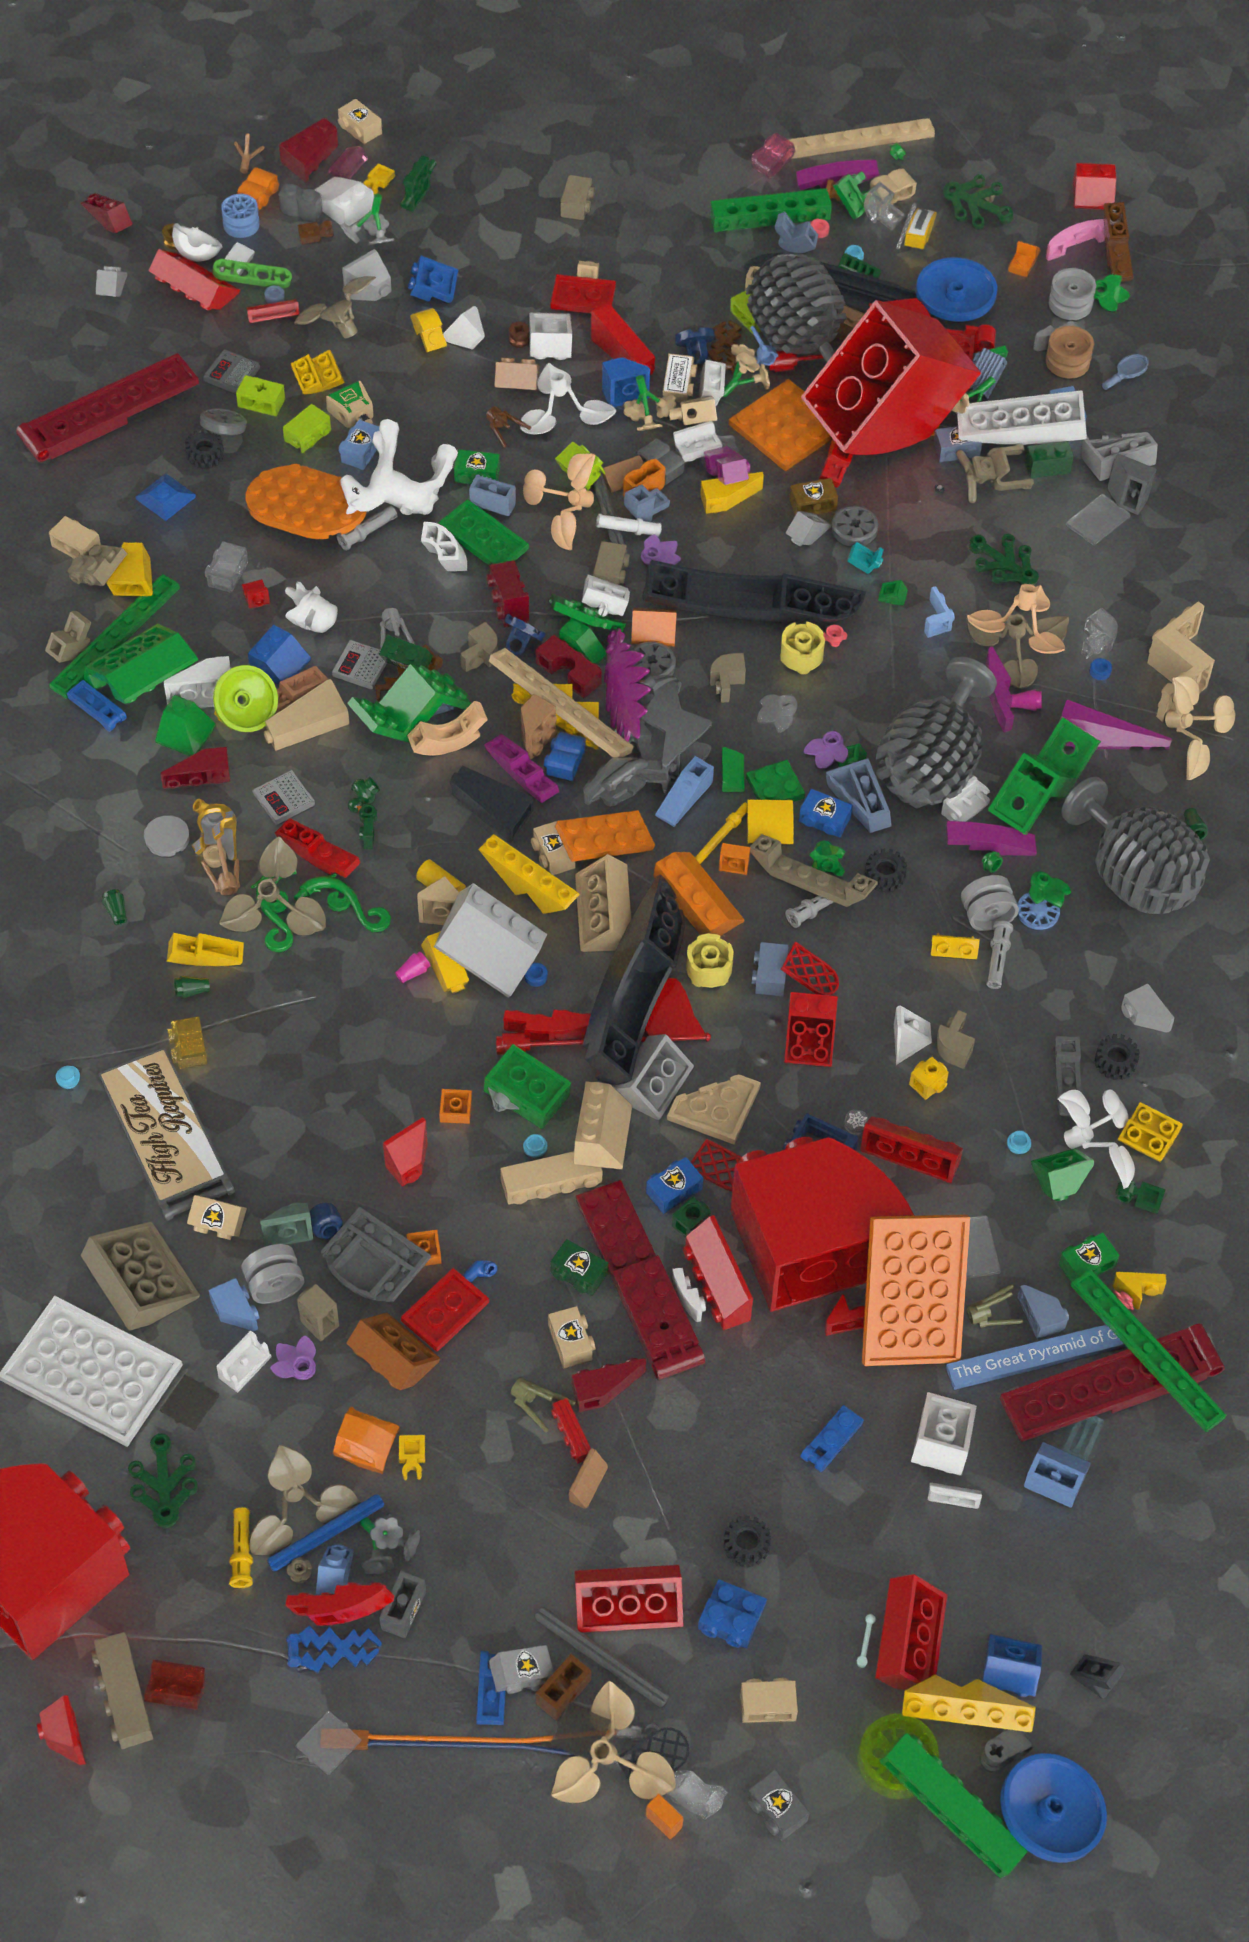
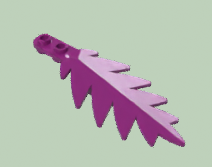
[604,628,651,742]

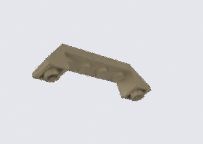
[750,834,878,907]

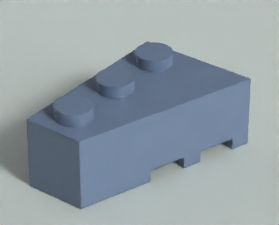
[826,759,892,833]

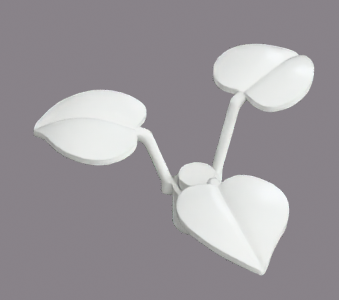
[520,363,616,434]
[1058,1089,1135,1189]

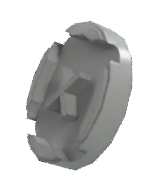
[144,816,190,857]

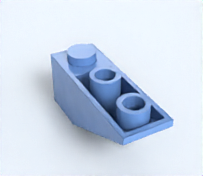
[655,756,714,827]

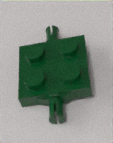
[400,155,437,212]

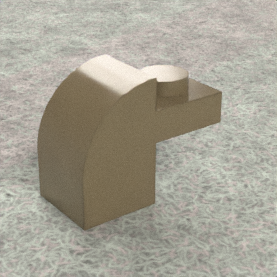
[45,611,91,662]
[460,622,498,672]
[710,653,746,703]
[936,1010,975,1069]

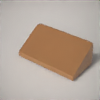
[602,455,644,493]
[569,1449,608,1509]

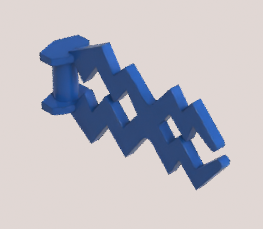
[286,1625,382,1673]

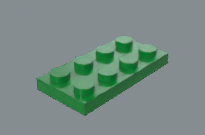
[438,499,529,565]

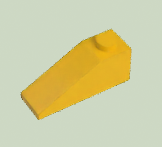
[700,472,764,514]

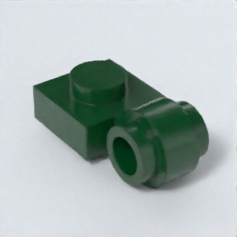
[359,804,378,850]
[1115,1180,1166,1214]

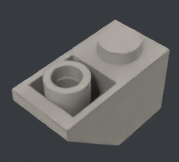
[96,266,127,297]

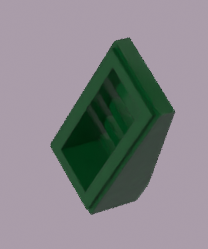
[838,253,881,278]

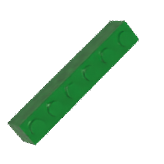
[879,1733,1028,1878]

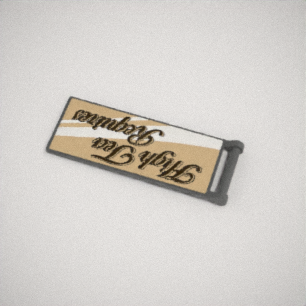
[98,1047,235,1221]

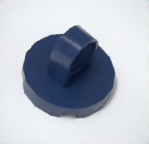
[675,328,716,365]
[504,614,546,656]

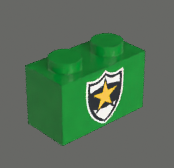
[454,449,500,484]
[1059,1232,1120,1282]

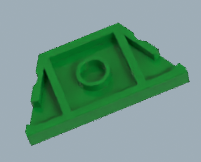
[549,594,626,632]

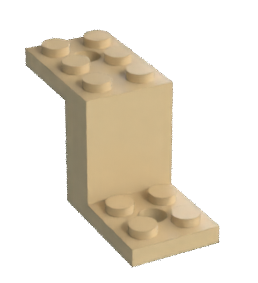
[1147,601,1215,722]

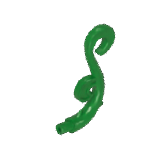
[251,870,297,952]
[294,873,391,933]

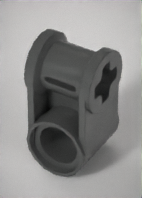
[980,1729,1034,1772]

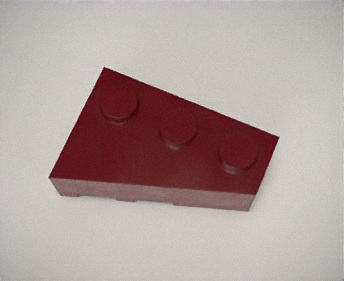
[279,118,338,183]
[486,560,529,628]

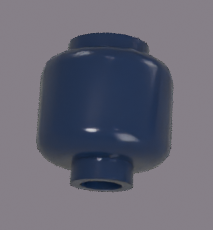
[309,1202,343,1239]

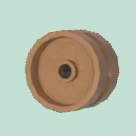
[1045,326,1094,379]

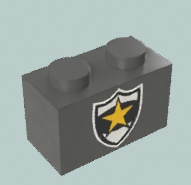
[380,1571,426,1639]
[748,1770,809,1840]

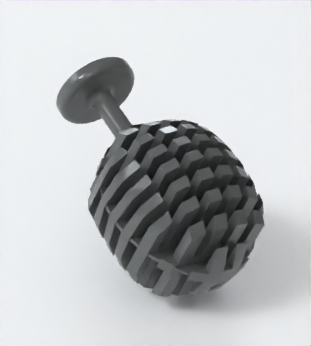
[746,254,846,363]
[876,657,997,809]
[1062,777,1210,914]

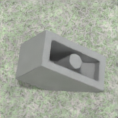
[786,511,831,546]
[1121,984,1175,1033]

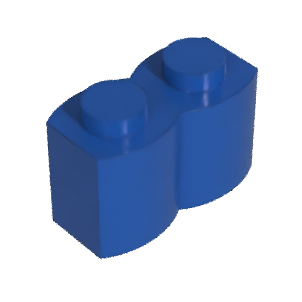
[544,732,586,781]

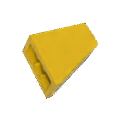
[106,542,153,596]
[421,931,469,993]

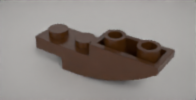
[1104,202,1133,281]

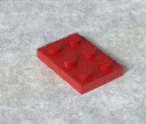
[551,274,616,313]
[401,1268,489,1352]

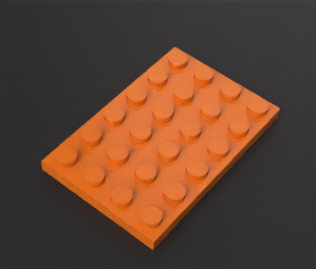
[862,1214,970,1366]

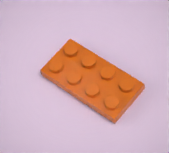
[555,810,655,862]

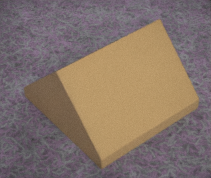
[417,876,459,925]

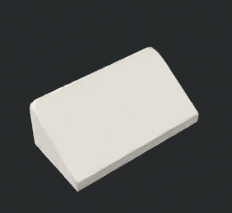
[928,1483,982,1509]

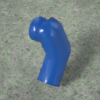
[462,1261,498,1282]

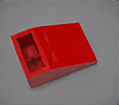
[784,992,838,1067]

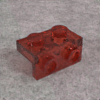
[144,1660,205,1710]

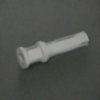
[337,505,397,550]
[786,895,833,928]
[987,921,1013,989]

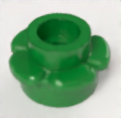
[889,142,907,160]
[982,851,1003,873]

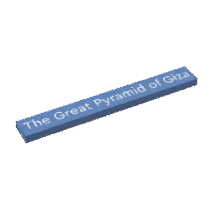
[946,1325,1127,1390]

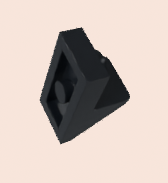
[1070,1654,1126,1699]

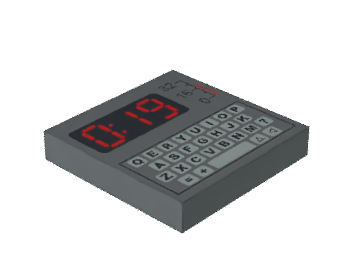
[203,350,260,394]

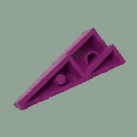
[1060,700,1172,750]

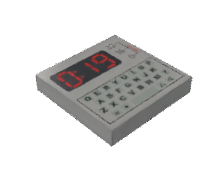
[332,640,387,689]
[253,770,315,825]

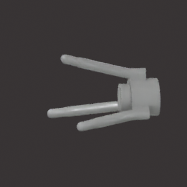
[380,608,415,649]

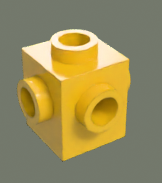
[909,1057,949,1100]

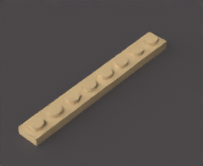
[780,118,935,160]
[489,648,634,758]

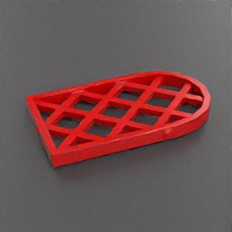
[780,942,839,996]
[691,1138,741,1192]

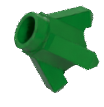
[809,840,846,876]

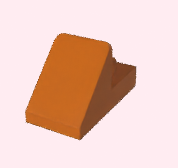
[1008,241,1041,277]

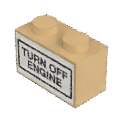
[663,354,697,402]

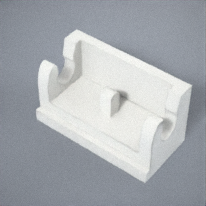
[699,360,726,406]
[941,776,990,822]
[216,1330,271,1393]

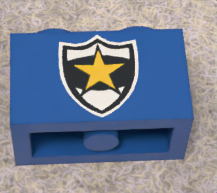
[799,789,853,838]
[646,1157,703,1214]

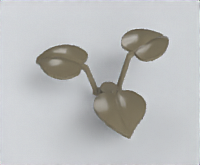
[294,276,376,338]
[967,614,1069,688]
[219,837,326,936]
[249,1445,361,1555]

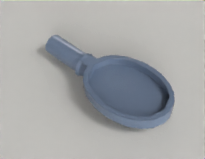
[1102,354,1149,390]

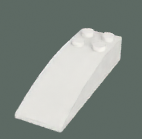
[957,390,1087,445]

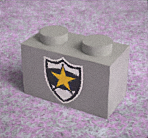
[489,1645,554,1694]

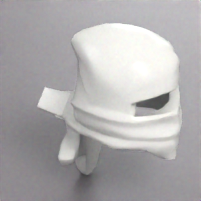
[285,582,338,633]

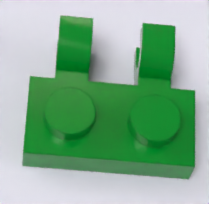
[833,171,876,219]

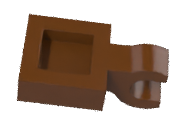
[298,220,334,245]

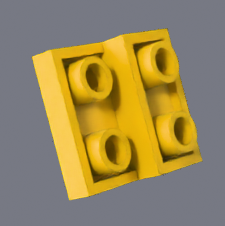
[291,350,345,395]
[747,800,794,845]
[1118,1102,1183,1163]

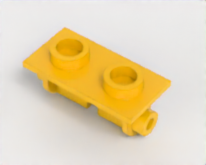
[931,933,980,959]

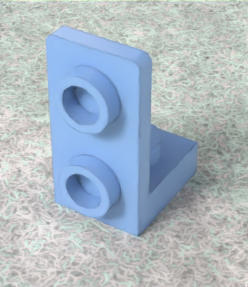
[924,586,955,638]

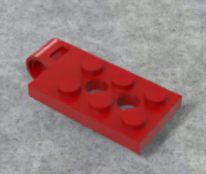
[946,325,996,361]

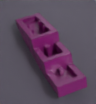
[796,160,880,190]
[986,646,1014,732]
[484,734,559,803]
[946,821,1037,856]

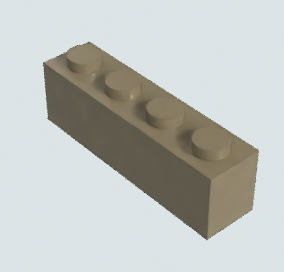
[91,1632,153,1749]

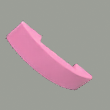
[1046,219,1105,261]

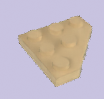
[667,1074,761,1144]

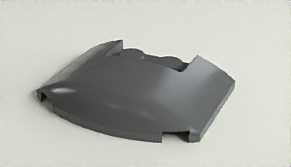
[321,1207,431,1302]

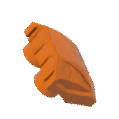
[333,1407,400,1474]

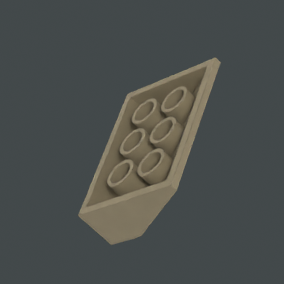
[81,1221,200,1331]

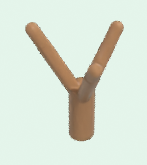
[234,133,265,173]

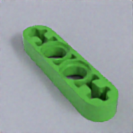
[213,259,292,289]

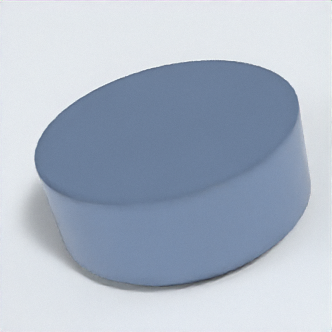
[264,286,285,304]

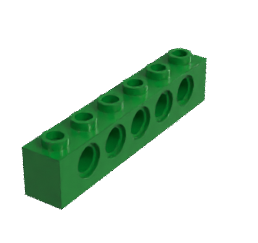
[710,188,832,232]

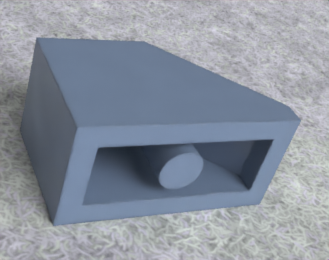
[1017,1285,1069,1340]

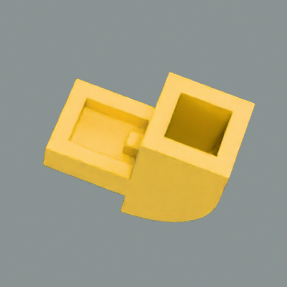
[410,308,447,353]

